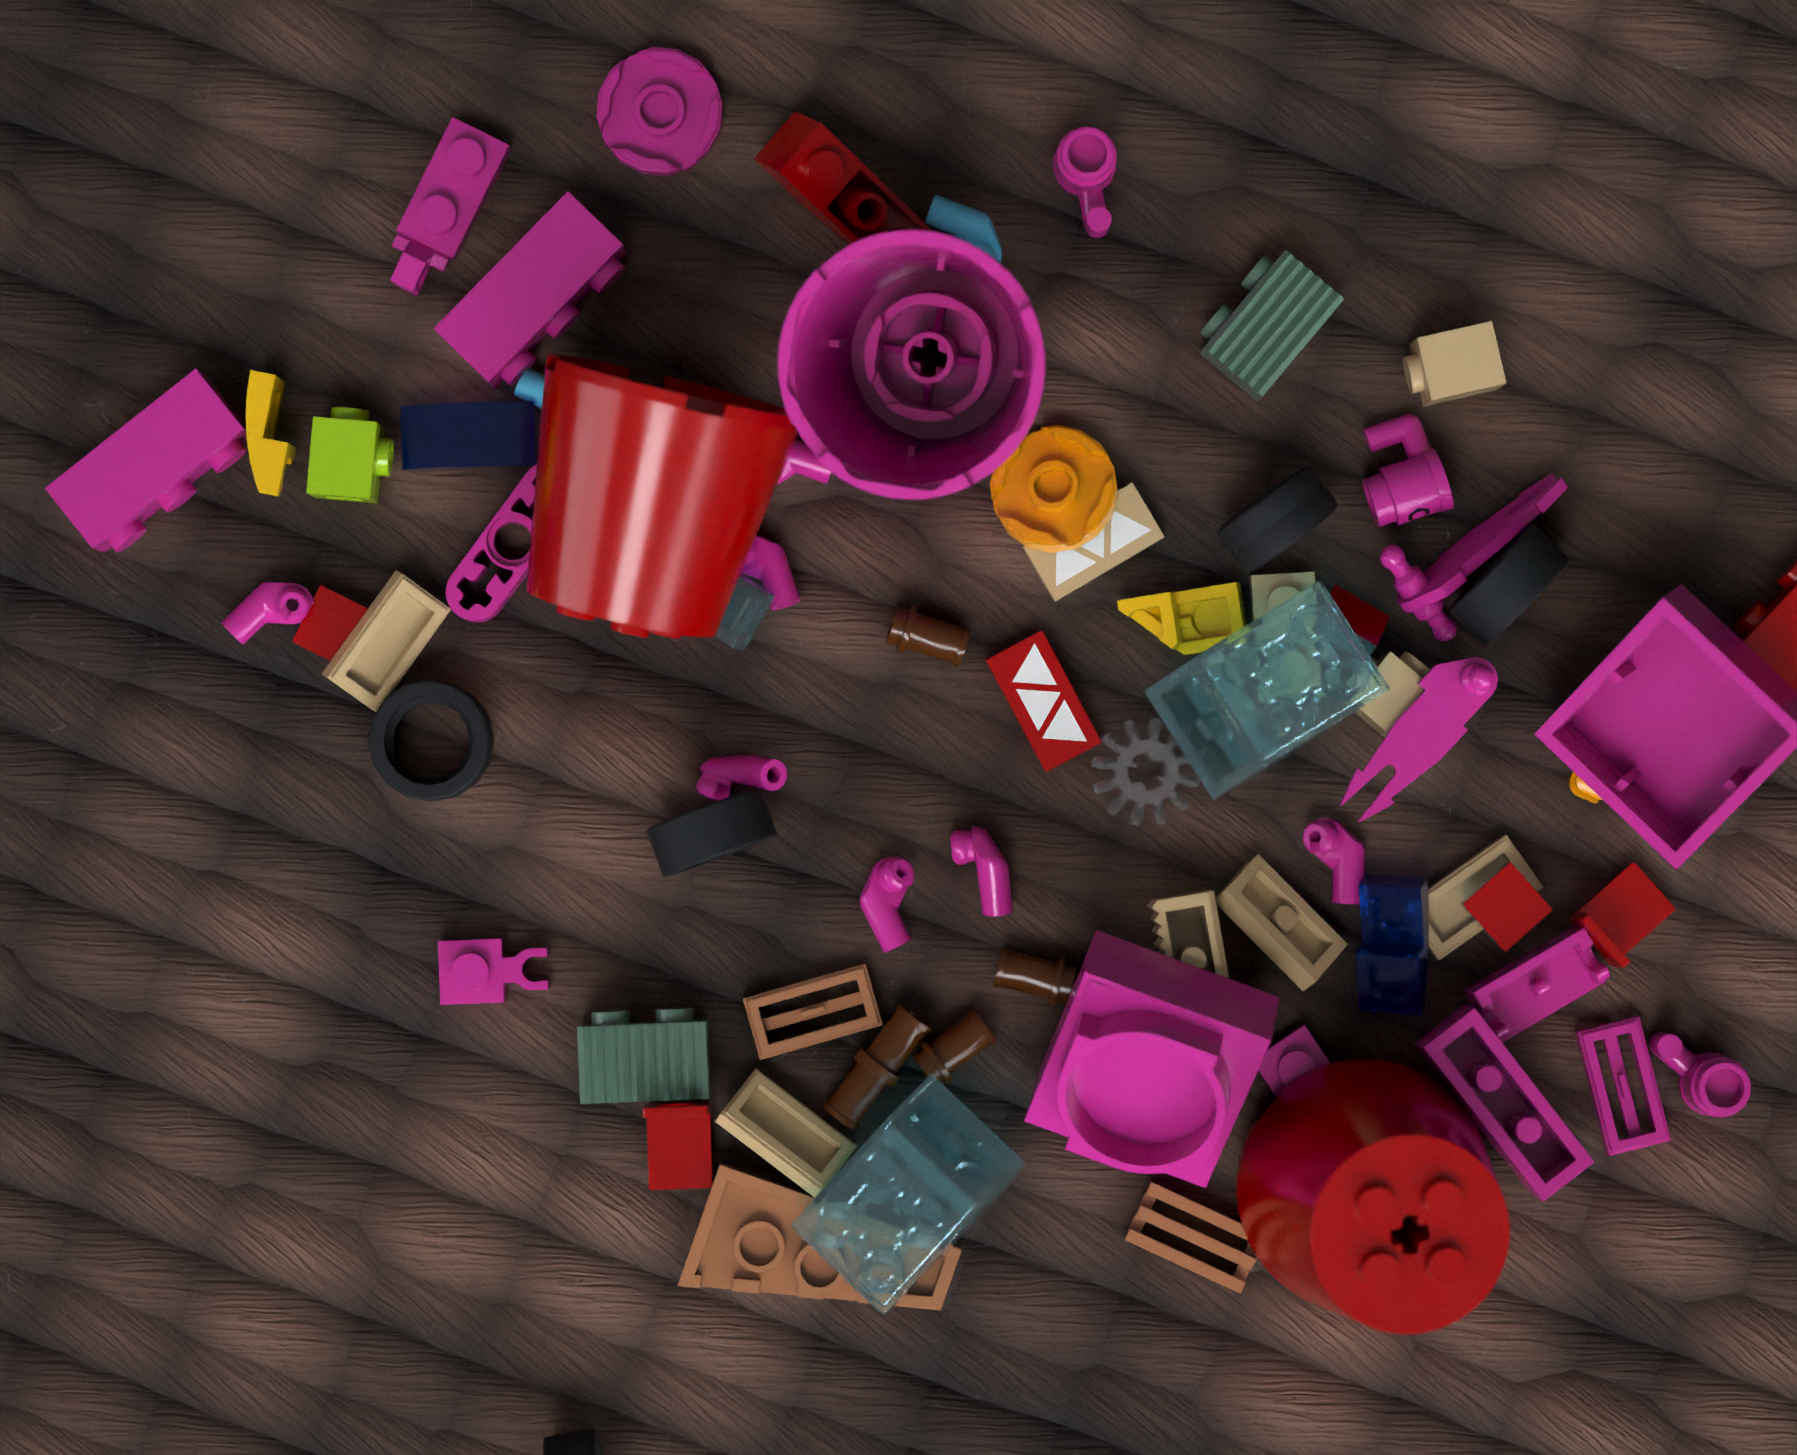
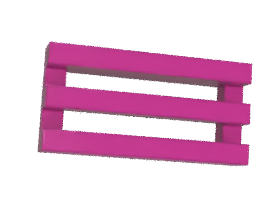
[1574,1016,1671,1156]

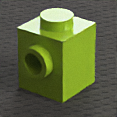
[306,407,394,504]

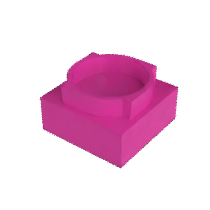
[1534,584,1797,870]
[1024,930,1280,1188]

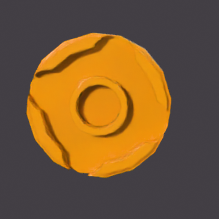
[990,425,1119,553]

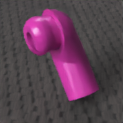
[221,582,314,645]
[696,754,787,801]
[859,856,915,953]

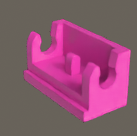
[1463,926,1610,1043]

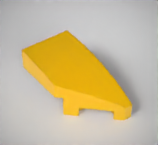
[246,370,296,497]
[1117,582,1250,655]

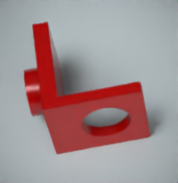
[1568,863,1675,968]
[642,1101,713,1190]

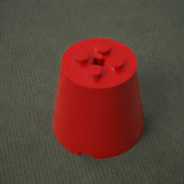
[527,353,798,639]
[1236,1059,1510,1334]

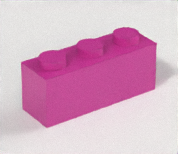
[434,191,627,389]
[45,368,247,553]
[1414,1005,1594,1202]

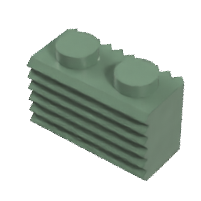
[1199,250,1344,402]
[577,1007,711,1104]

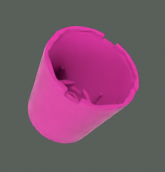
[778,230,1046,500]

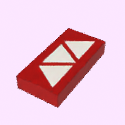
[986,630,1102,773]

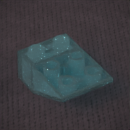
[1144,580,1390,800]
[790,1074,1025,1316]

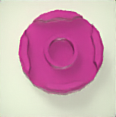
[596,47,723,176]

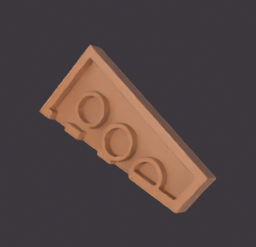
[677,1163,962,1310]

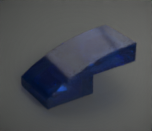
[400,401,536,471]
[1355,874,1429,1016]

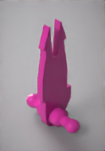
[1380,473,1568,642]
[1339,657,1498,822]

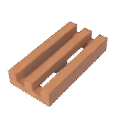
[743,963,883,1060]
[1123,1180,1257,1294]

